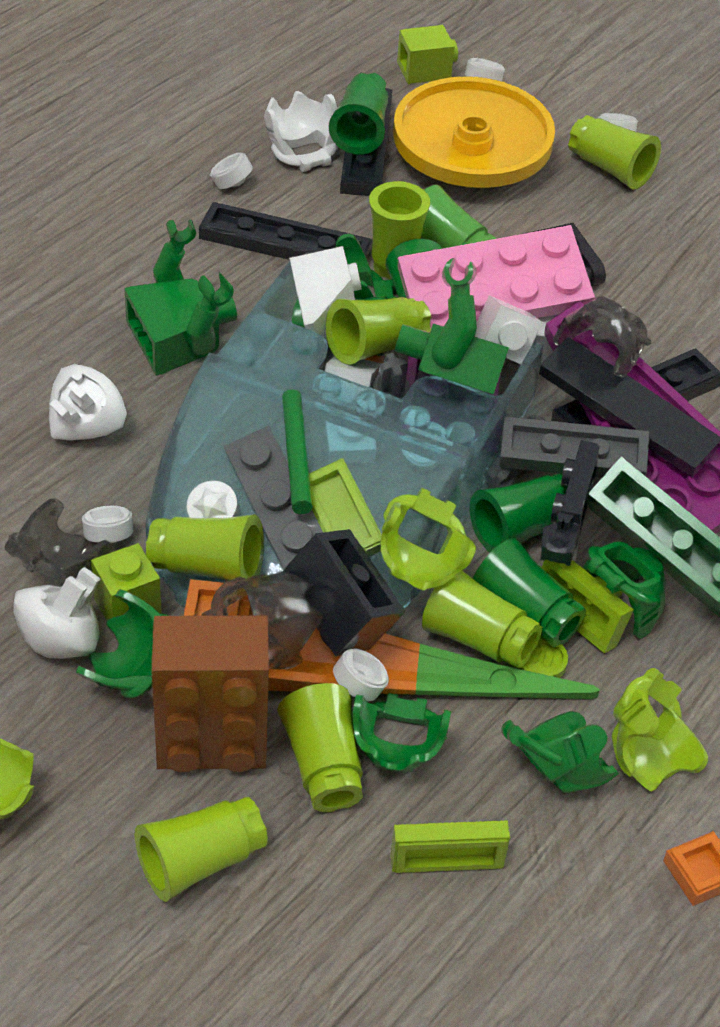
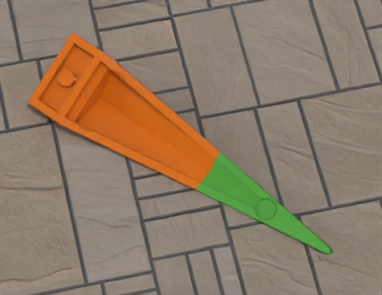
[183,579,600,699]

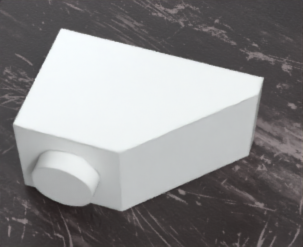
[289,246,362,355]

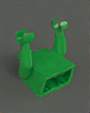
[124,220,237,376]
[394,258,509,395]

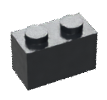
[281,529,406,657]

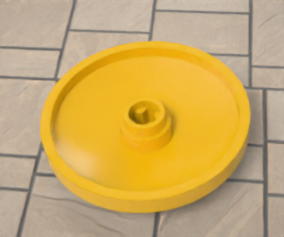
[393,76,555,188]

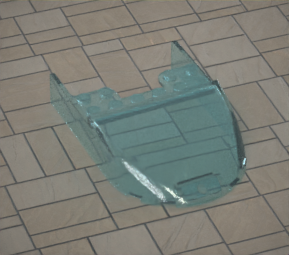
[145,261,544,608]

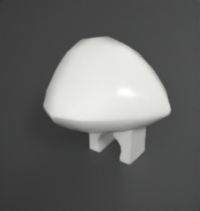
[49,364,127,441]
[13,567,101,659]

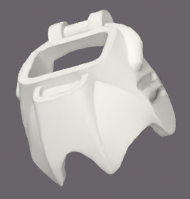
[264,91,338,172]

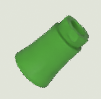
[421,185,497,248]

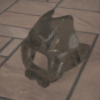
[553,296,652,378]
[5,498,114,587]
[201,573,323,669]

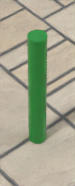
[282,389,313,515]

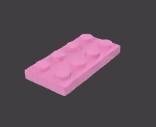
[398,225,595,329]

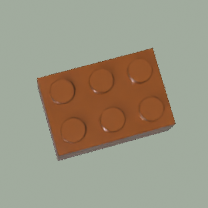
[152,616,269,772]

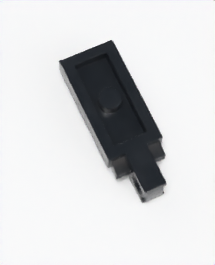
[540,440,600,566]

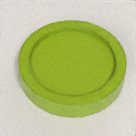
[518,637,568,678]

